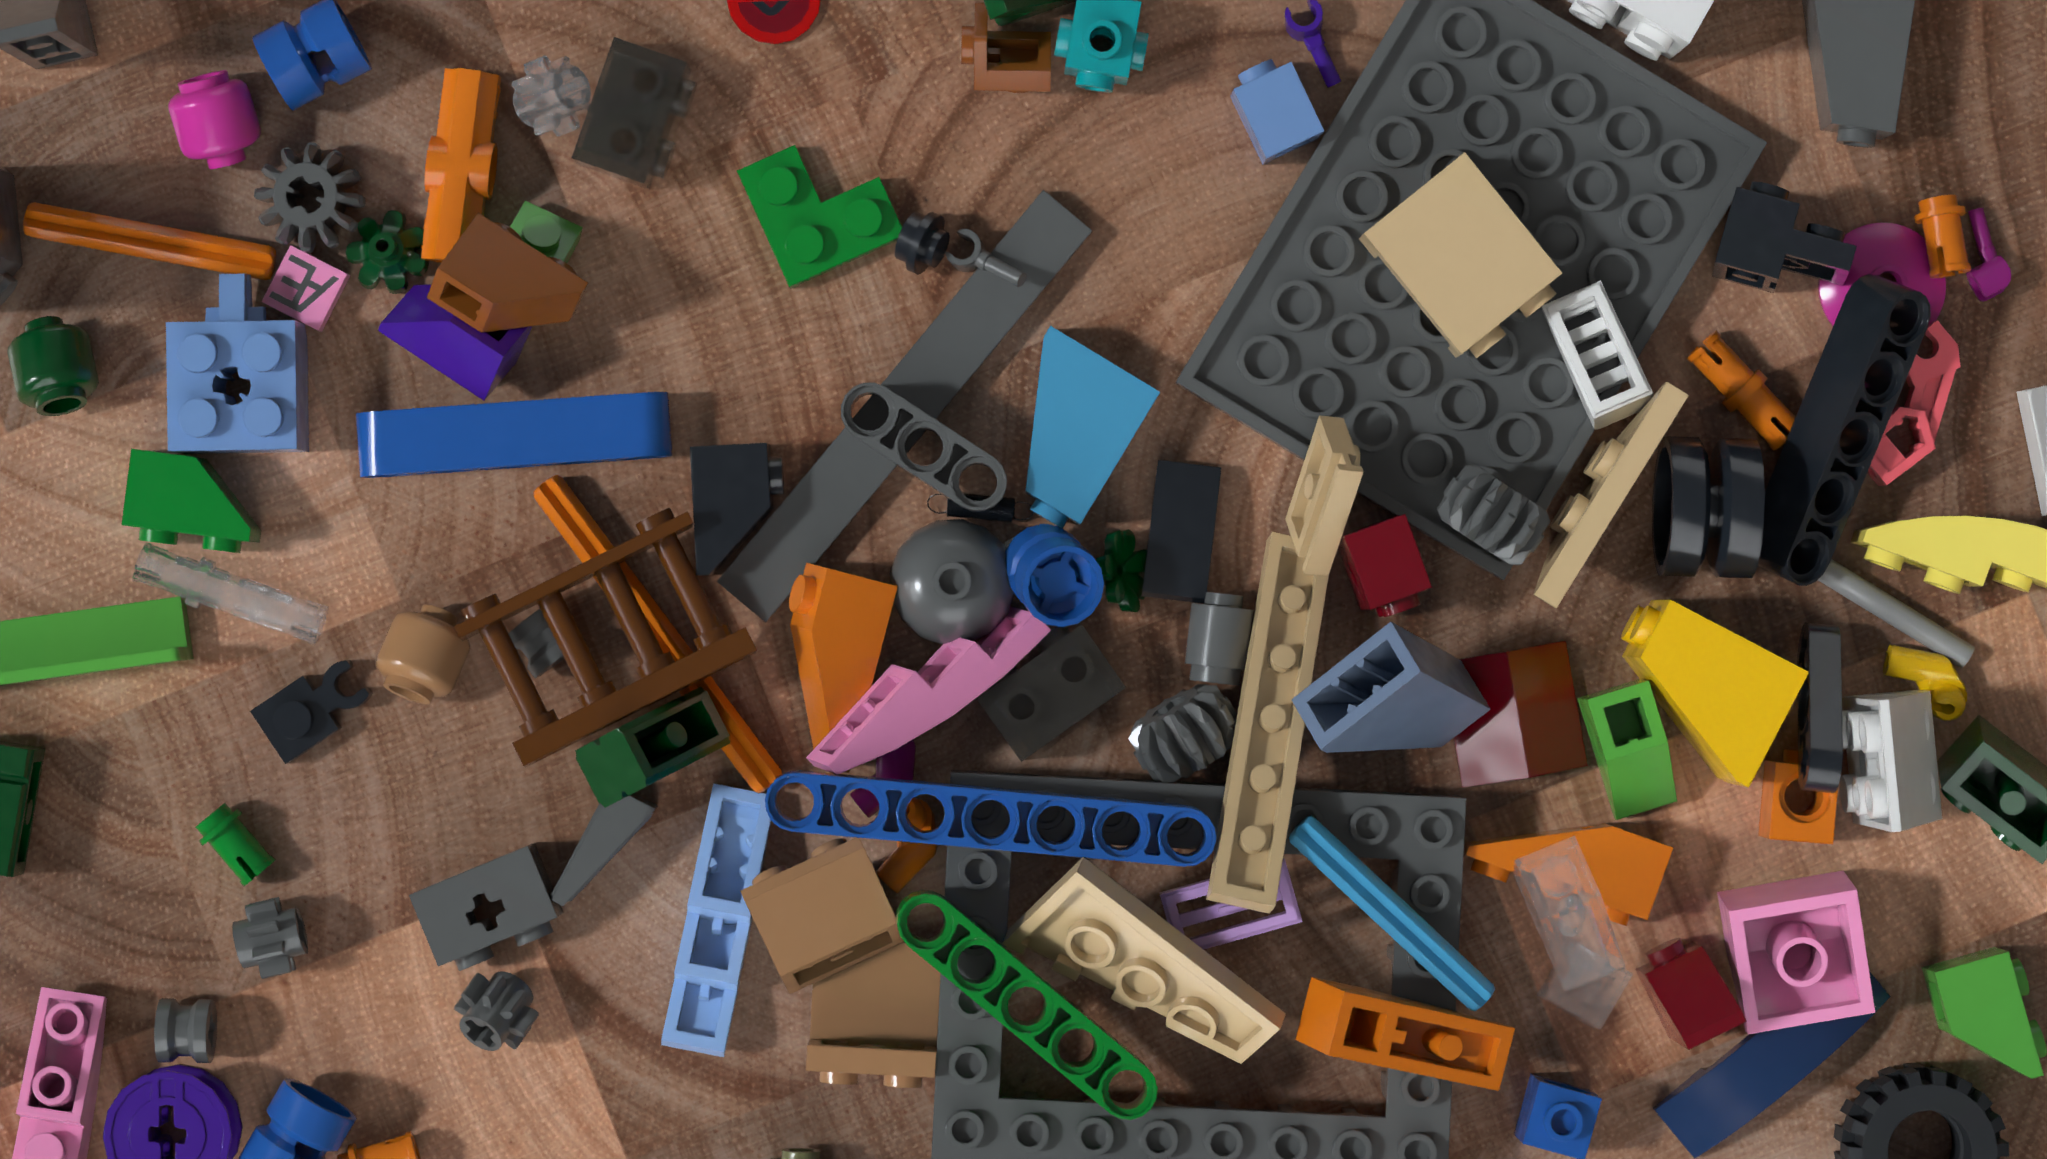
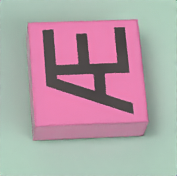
[262,245,350,332]

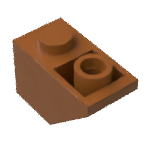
[427,213,588,333]

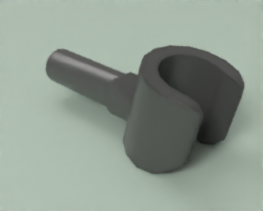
[945,229,1027,287]

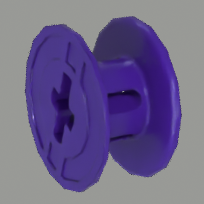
[103,1064,243,1159]

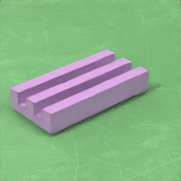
[1159,858,1302,950]

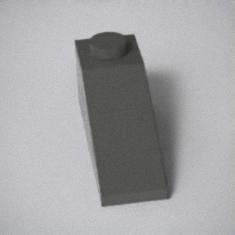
[0,0,98,70]

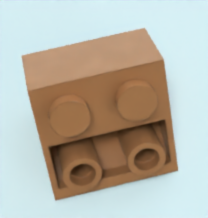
[740,837,904,994]

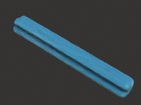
[1289,816,1495,1012]

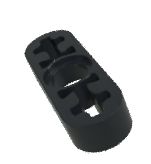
[1797,622,1843,793]

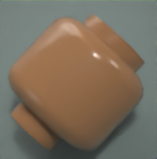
[376,605,470,704]

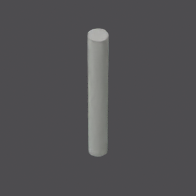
[1818,559,1975,668]

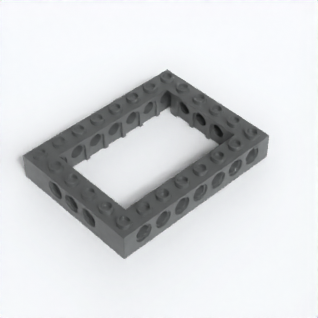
[931,770,1466,1159]

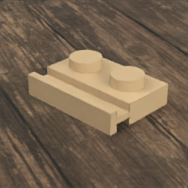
[1285,415,1363,576]

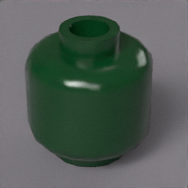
[7,316,99,416]

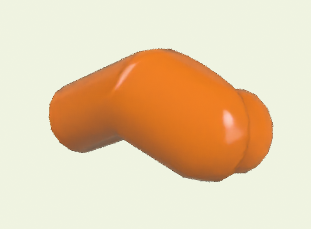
[875,798,937,894]

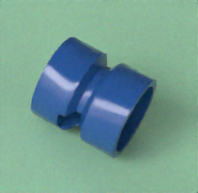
[252,0,372,111]
[1005,524,1104,627]
[239,1078,357,1159]

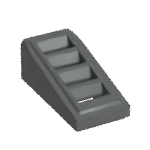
[551,793,658,906]

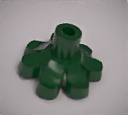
[346,210,429,294]
[1096,529,1146,612]

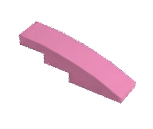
[806,607,1051,775]

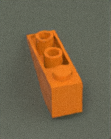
[1464,823,1673,926]

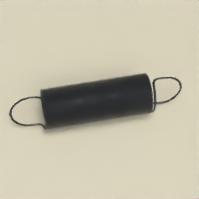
[927,493,1034,522]

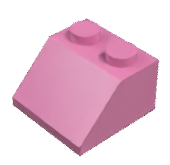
[1717,871,1875,1034]

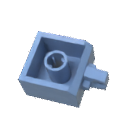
[166,273,309,454]

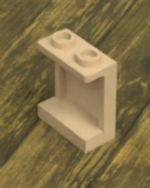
[1359,152,1562,358]

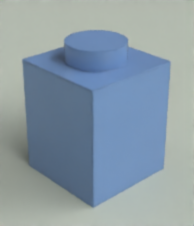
[1230,59,1324,165]

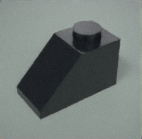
[690,443,784,576]

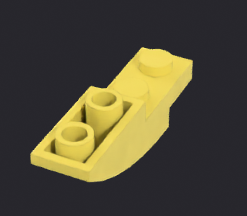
[1851,516,2047,594]

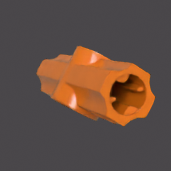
[421,68,501,263]

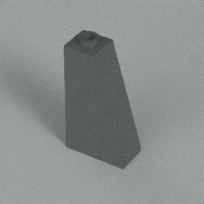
[1802,0,1915,148]

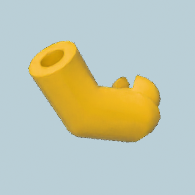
[1883,645,1968,721]

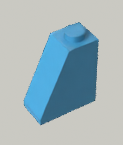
[1025,326,1160,528]

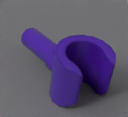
[1285,0,1341,88]

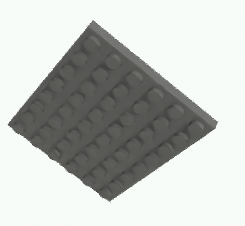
[1175,0,1768,580]

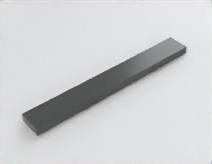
[717,190,1092,622]

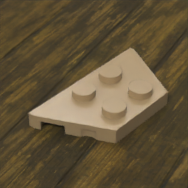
[1533,382,1689,608]

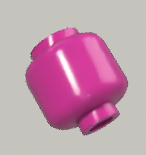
[168,70,261,169]

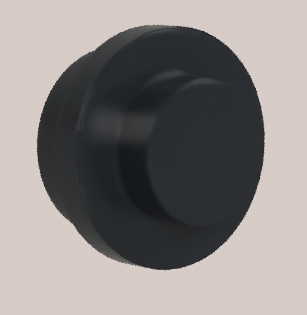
[895,212,950,275]

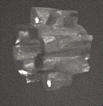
[511,55,592,137]

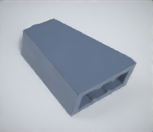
[1291,622,1490,753]

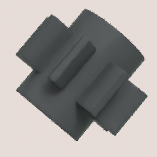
[232,897,308,979]
[454,971,539,1051]

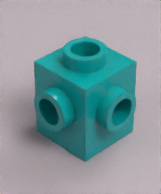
[1054,0,1149,93]

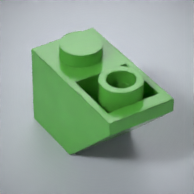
[1577,679,1677,820]
[1921,947,2047,1079]

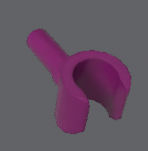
[1966,208,2011,302]

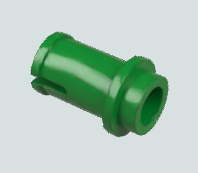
[195,803,276,887]

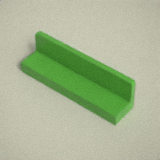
[0,596,194,686]

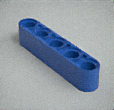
[356,392,672,478]

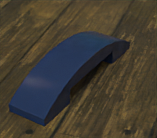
[1653,971,1891,1158]

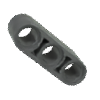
[841,382,1007,512]

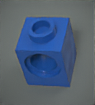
[1514,1074,1602,1159]

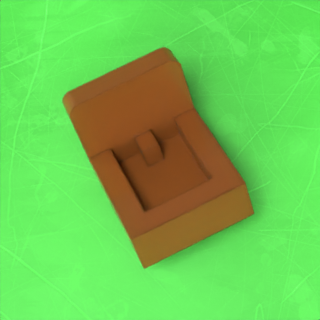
[961,3,1051,93]

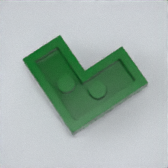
[737,145,902,289]

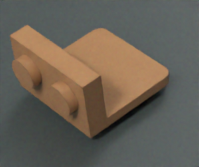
[806,942,941,1088]

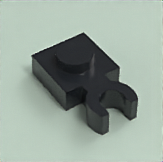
[250,660,373,764]

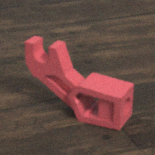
[1867,320,1961,486]

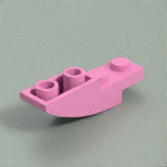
[12,987,107,1159]

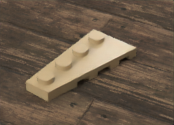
[1002,857,1286,1064]

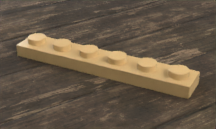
[1206,532,1329,914]

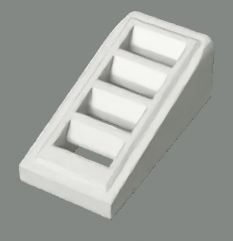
[1542,280,1653,430]

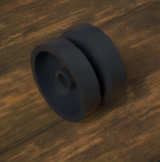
[1652,436,1765,578]

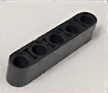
[1758,274,1931,586]

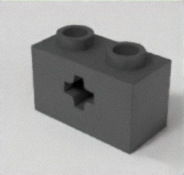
[409,843,564,971]

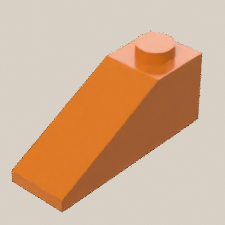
[789,562,898,773]
[1295,977,1515,1091]

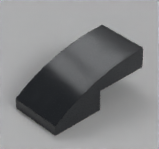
[1141,460,1221,604]

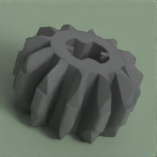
[254,142,366,253]
[1437,465,1550,565]
[1128,684,1237,783]

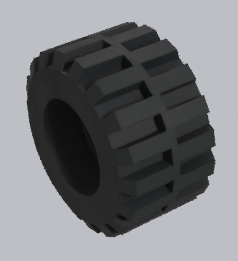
[1833,1063,2009,1159]

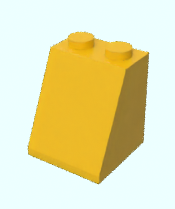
[1621,600,1809,788]

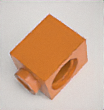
[1758,749,1838,845]

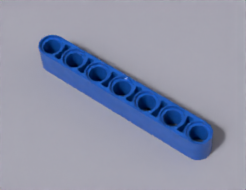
[765,770,1216,867]

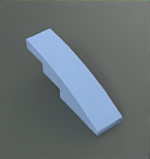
[661,783,771,1057]

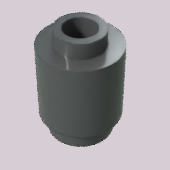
[1185,592,1255,686]

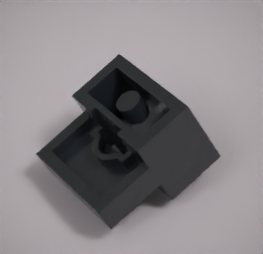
[1712,181,1857,293]

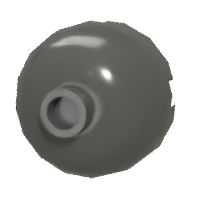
[890,519,1014,645]

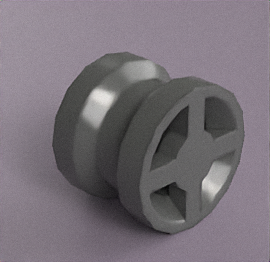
[509,609,586,679]
[154,998,217,1063]

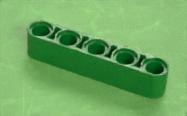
[896,889,1158,1120]

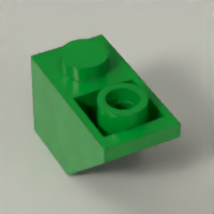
[121,449,261,553]

